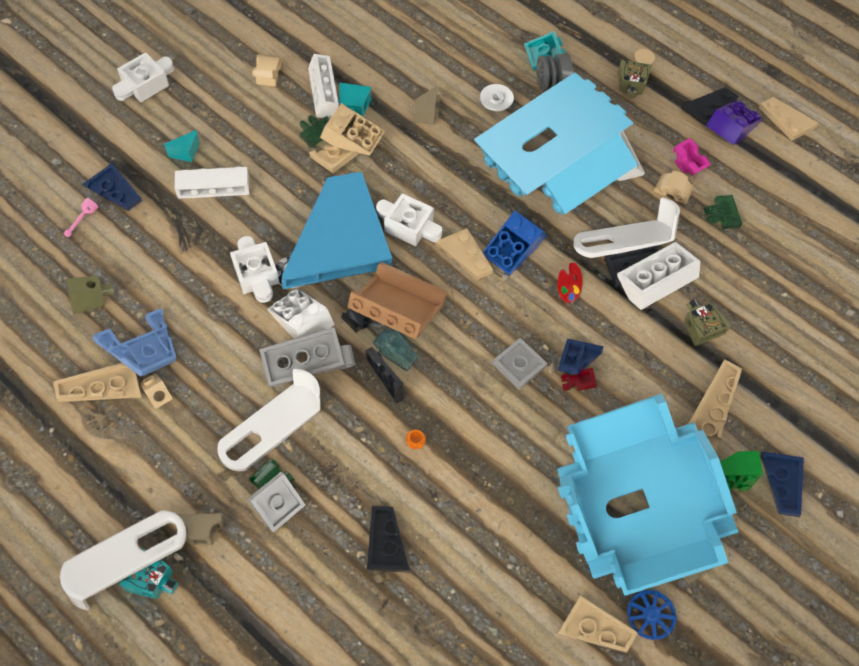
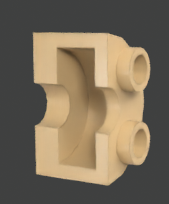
[253,55,282,87]
[654,171,693,205]

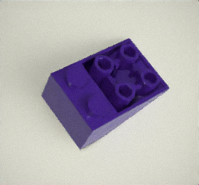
[706,101,763,145]

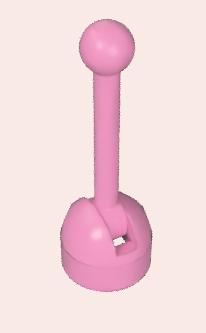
[64,198,98,237]

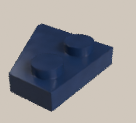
[558,338,604,375]

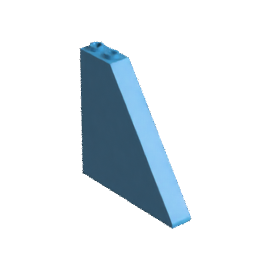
[282,172,392,289]

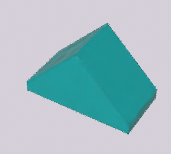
[164,130,200,162]

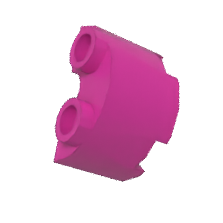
[673,138,711,176]

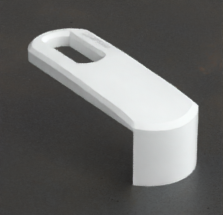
[573,197,680,258]
[218,369,321,471]
[60,510,186,610]

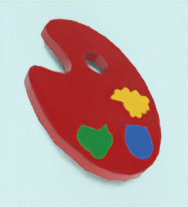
[557,262,582,303]

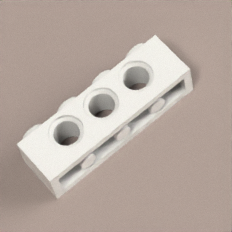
[308,54,339,119]

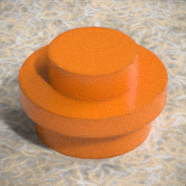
[406,430,426,450]

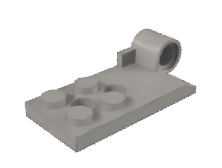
[259,327,356,388]

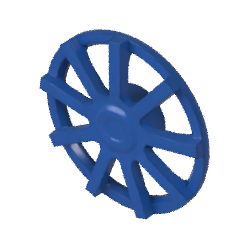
[627,590,677,640]

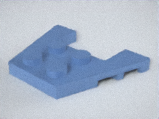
[93,308,176,376]

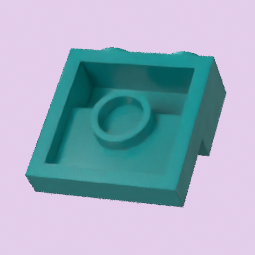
[524,31,566,71]

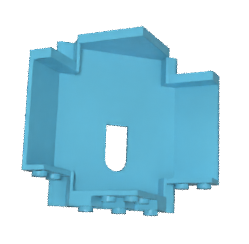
[474,72,638,215]
[557,393,739,596]

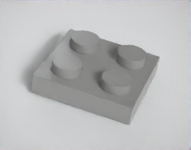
[492,338,547,390]
[248,472,306,532]

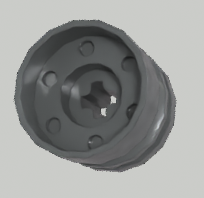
[536,53,573,91]

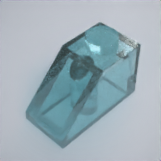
[373,329,419,371]

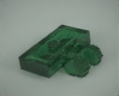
[299,115,330,148]
[704,195,743,229]

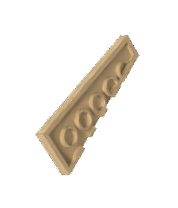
[688,359,742,452]

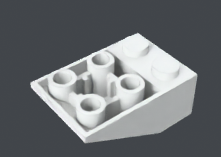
[267,288,335,339]

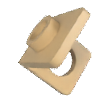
[139,373,172,409]

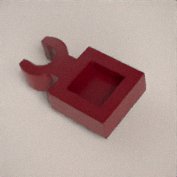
[561,368,597,391]

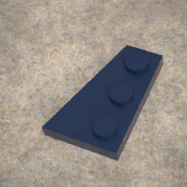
[83,163,143,211]
[761,452,804,517]

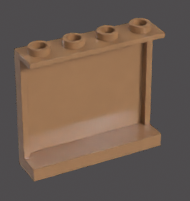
[347,262,448,339]

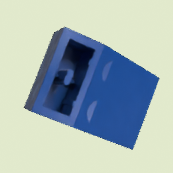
[482,210,547,275]

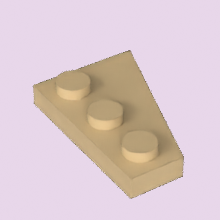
[558,595,638,653]

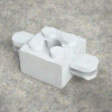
[112,53,174,102]
[376,193,442,246]
[230,236,279,303]

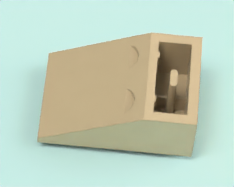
[320,103,385,156]

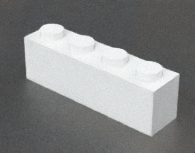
[175,167,249,199]

